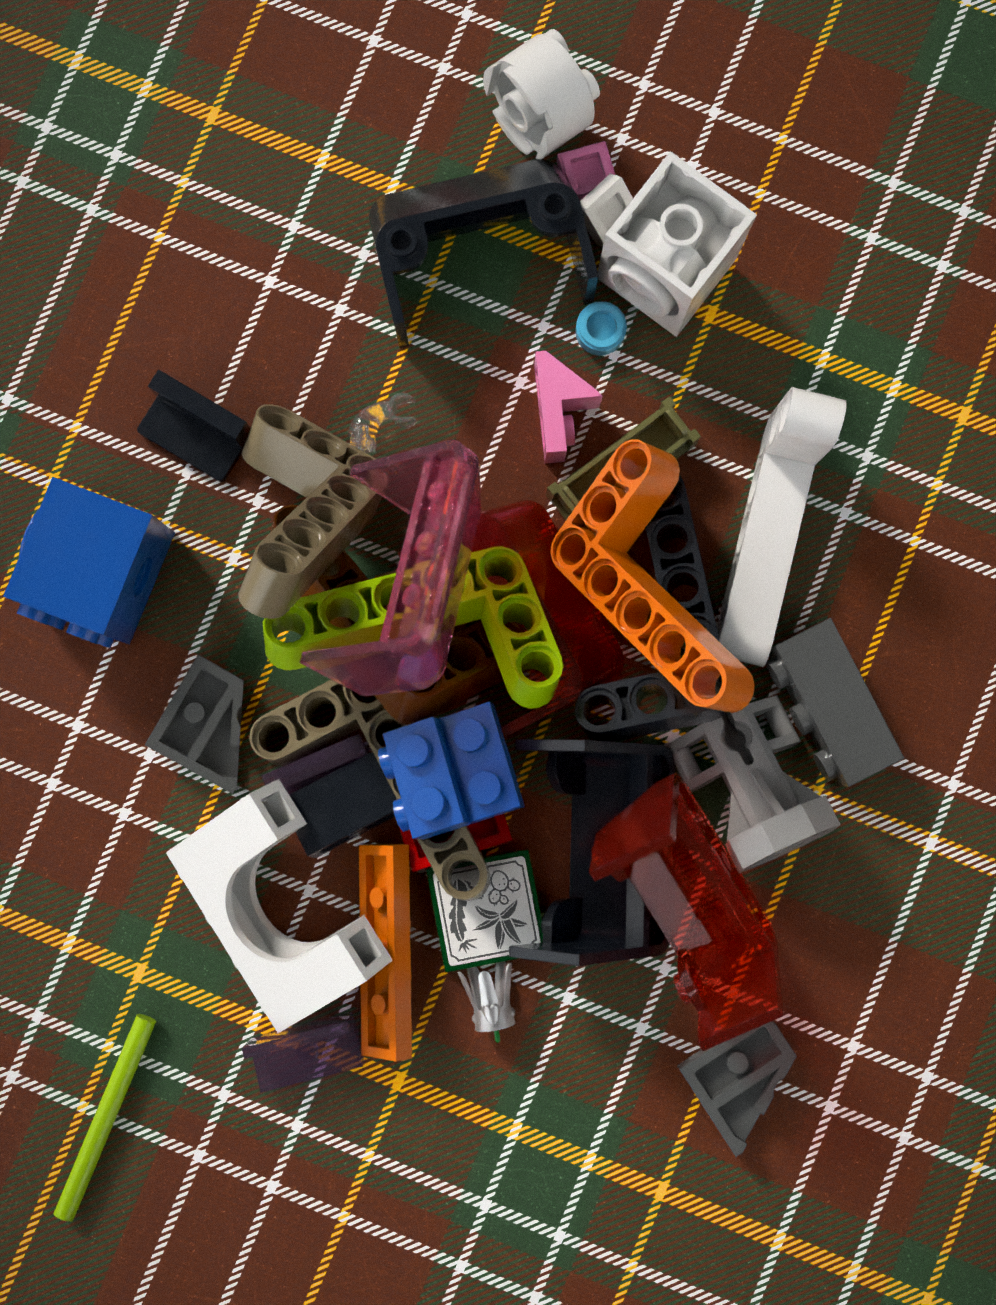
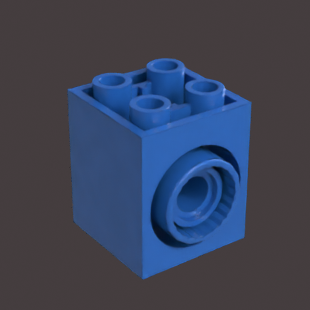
[3,477,175,649]

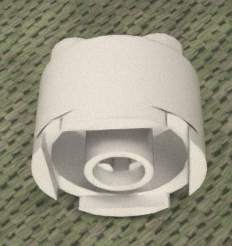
[483,29,600,160]

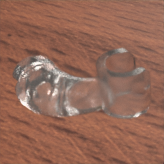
[348,392,417,454]

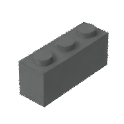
[766,618,904,787]

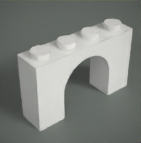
[166,779,393,1033]

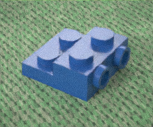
[378,702,525,840]

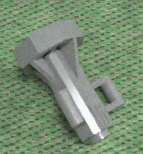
[666,685,841,873]

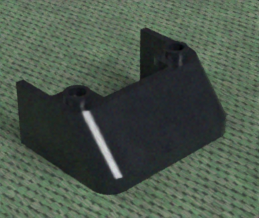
[369,159,599,348]
[509,739,676,966]

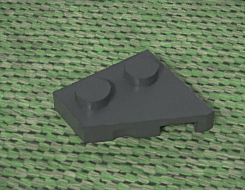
[145,654,244,794]
[677,1008,797,1157]

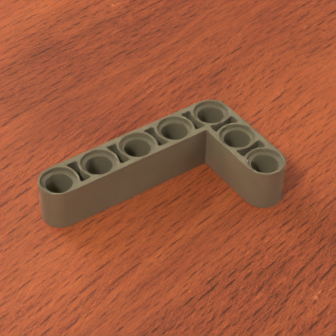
[238,404,391,619]
[249,668,491,901]

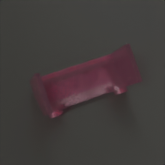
[299,439,482,696]

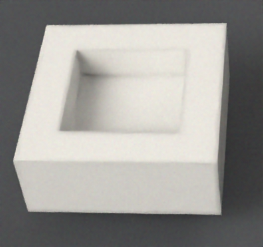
[580,173,633,248]

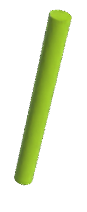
[53,1014,156,1222]

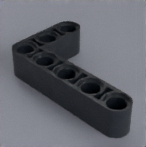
[575,475,726,742]

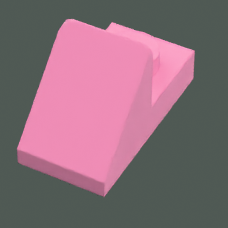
[534,351,602,463]

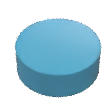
[575,301,627,356]

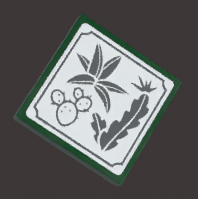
[426,849,543,973]

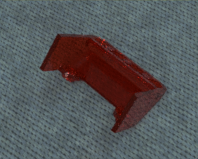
[397,500,624,739]
[589,773,783,1051]

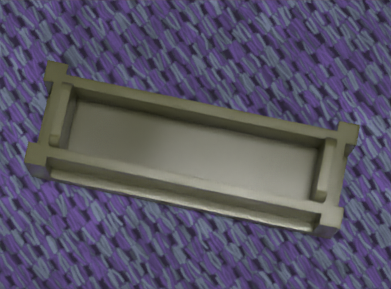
[546,396,701,521]

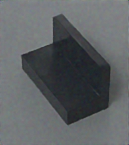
[137,369,251,482]
[289,753,397,858]

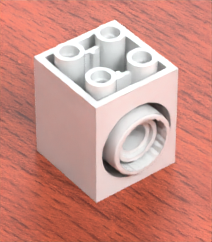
[598,151,757,337]

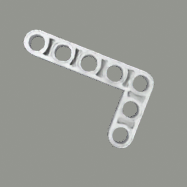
[717,387,847,667]

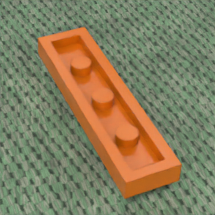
[359,844,412,1062]

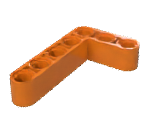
[551,439,755,713]

